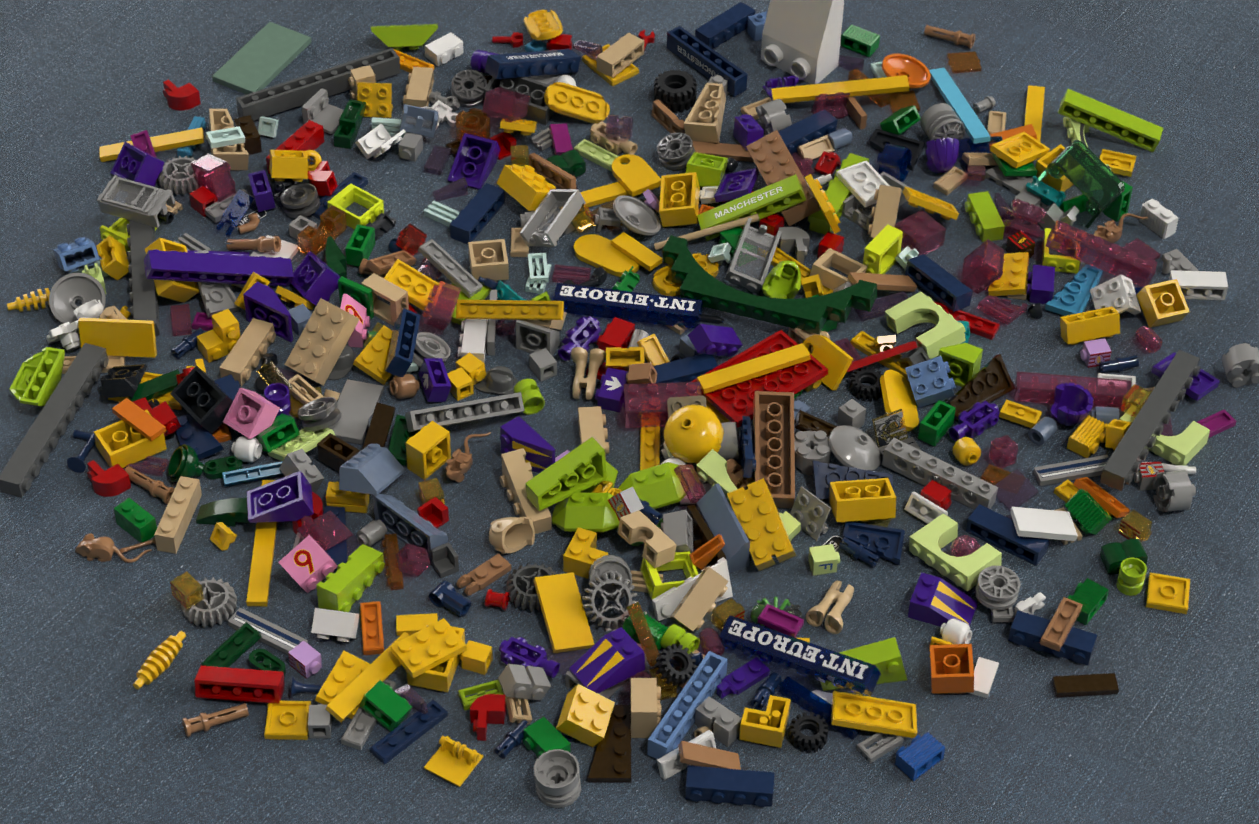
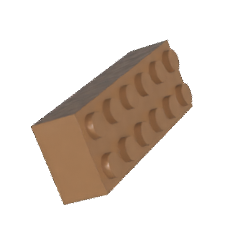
[746,130,821,226]
[753,391,795,508]

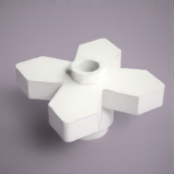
[46,320,81,351]

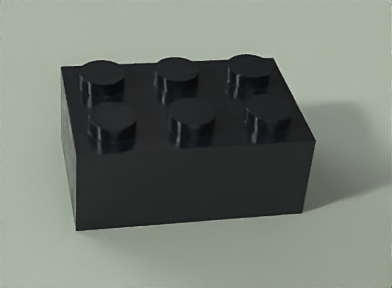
[170,365,233,434]

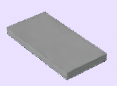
[327,379,384,444]

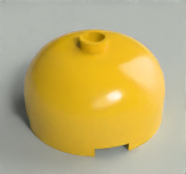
[664,405,724,464]

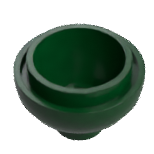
[168,444,204,483]

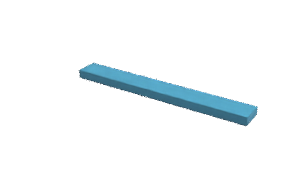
[929,68,991,144]

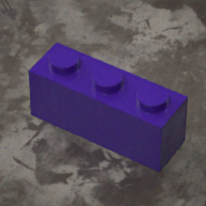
[688,324,743,357]

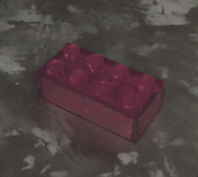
[623,382,701,428]

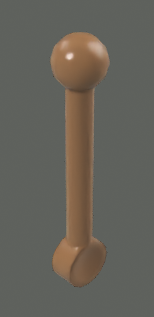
[119,537,156,553]

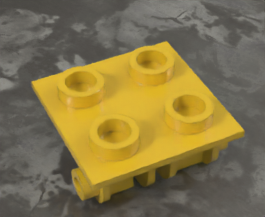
[357,82,393,118]
[424,736,484,787]

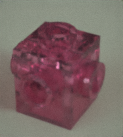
[989,435,1018,470]
[395,543,431,577]

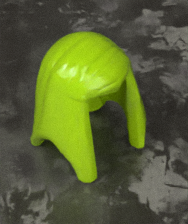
[762,260,801,299]

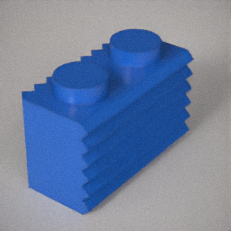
[895,732,945,781]

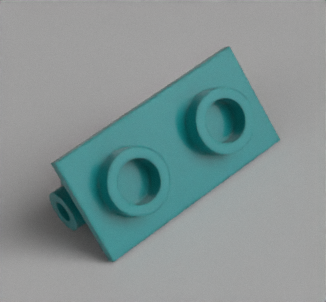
[496,280,526,300]

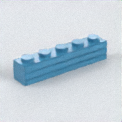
[177,116,207,158]
[222,461,284,486]

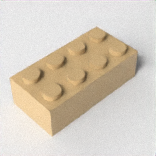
[284,298,360,386]

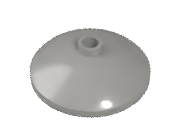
[613,195,661,236]
[49,273,106,323]
[829,425,881,471]

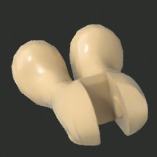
[571,347,606,400]
[806,581,854,634]

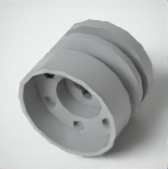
[920,103,965,142]
[534,749,581,808]

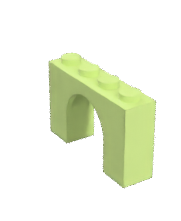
[884,292,966,359]
[1119,394,1210,465]
[909,513,1002,591]

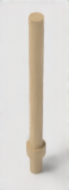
[654,214,760,250]

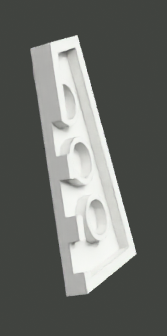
[652,557,733,621]

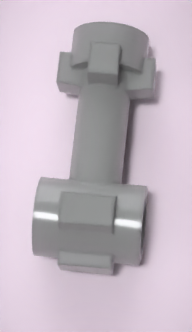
[429,91,460,111]

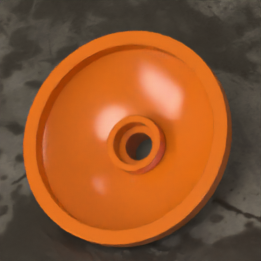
[882,54,931,89]

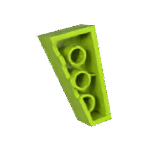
[525,437,607,511]
[316,544,385,612]
[815,637,907,691]

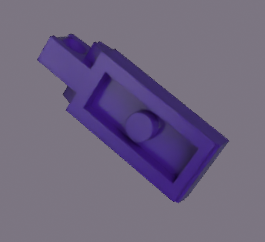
[716,657,770,699]

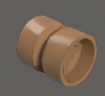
[726,459,753,490]

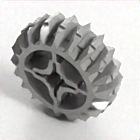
[158,156,206,196]
[582,572,638,628]
[181,577,237,628]

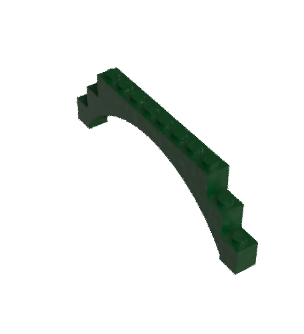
[662,235,877,335]

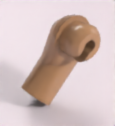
[238,213,260,234]

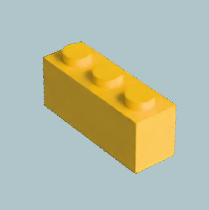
[1060,306,1120,345]

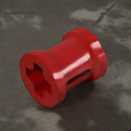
[485,589,509,611]

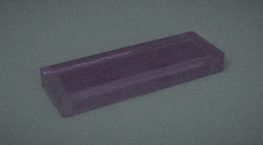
[854,291,908,322]

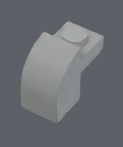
[1036,203,1079,230]
[778,227,810,264]

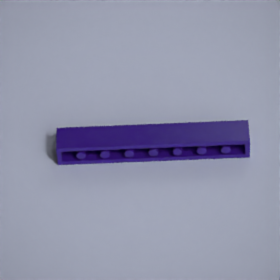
[144,249,294,287]

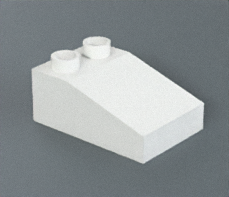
[761,0,844,84]

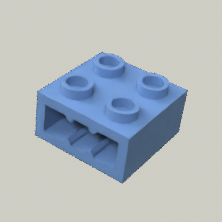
[53,237,100,273]
[905,356,956,408]

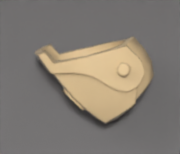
[489,517,535,554]

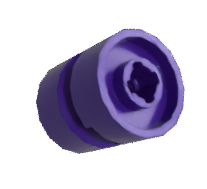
[471,50,497,74]
[264,383,291,417]

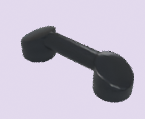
[561,267,607,296]
[255,353,278,395]

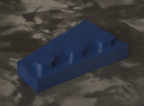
[176,413,224,460]
[843,521,905,565]

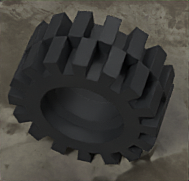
[850,367,883,402]
[655,644,696,686]
[789,712,828,753]

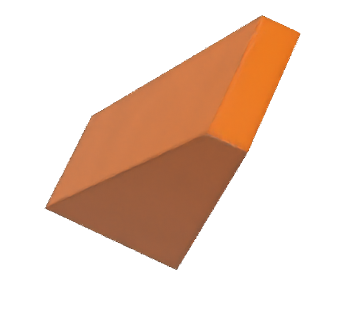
[689,534,725,570]

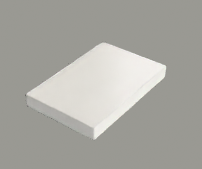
[836,160,889,207]
[1010,507,1078,541]

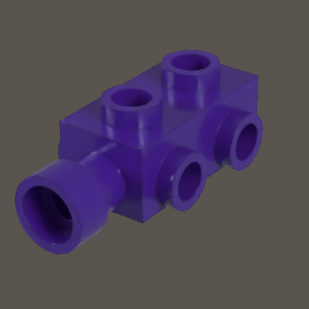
[558,316,601,361]
[949,401,999,441]
[499,636,560,678]

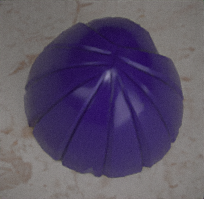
[925,138,959,173]
[1050,383,1093,426]

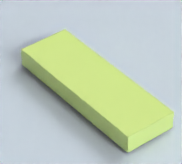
[574,139,626,172]

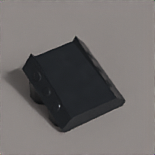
[100,364,147,400]

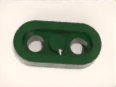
[203,456,243,480]
[249,649,286,676]

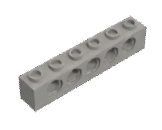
[405,392,525,433]
[882,438,998,510]

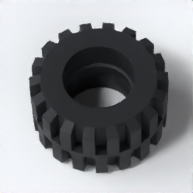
[654,69,697,112]

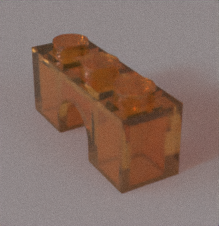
[297,205,347,255]

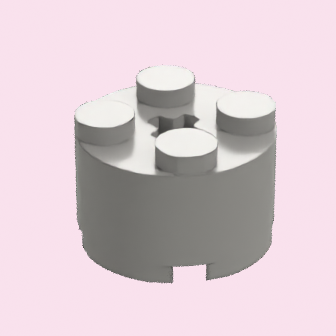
[756,99,792,135]
[1222,343,1259,388]
[718,422,740,461]
[794,431,831,475]
[1153,470,1196,512]

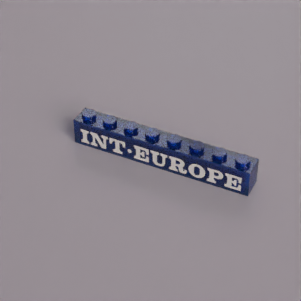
[553,283,702,329]
[719,615,881,696]

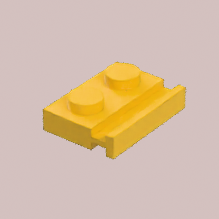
[1099,149,1137,177]

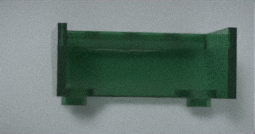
[1038,140,1125,229]

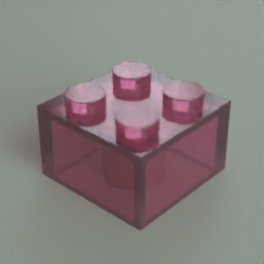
[482,87,530,122]
[191,154,236,202]
[895,210,946,256]
[961,239,1004,294]
[422,281,461,330]

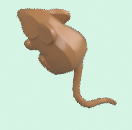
[1093,213,1148,249]
[446,432,491,483]
[75,533,152,563]

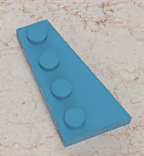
[1045,264,1104,316]

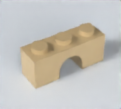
[618,510,677,568]

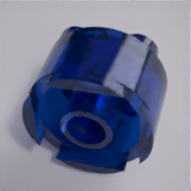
[877,143,912,182]

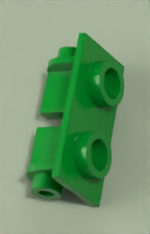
[1059,191,1094,214]
[610,266,640,301]

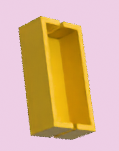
[727,478,796,571]

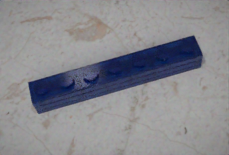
[779,676,861,740]

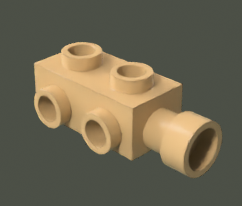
[590,121,638,155]

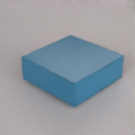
[525,40,548,52]

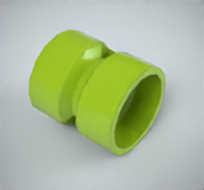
[513,378,545,415]
[1116,557,1147,596]
[661,624,700,654]

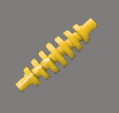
[7,288,50,312]
[133,631,186,690]

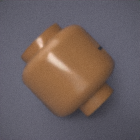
[390,374,419,399]

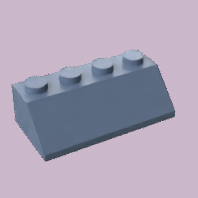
[339,444,405,495]
[697,483,750,573]
[373,494,448,563]

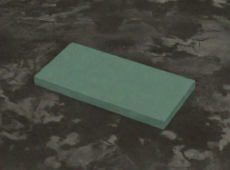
[212,22,312,95]

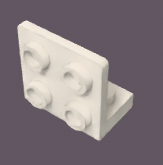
[355,123,405,159]
[1090,275,1141,315]

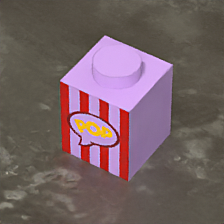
[1080,338,1112,368]
[288,641,322,679]

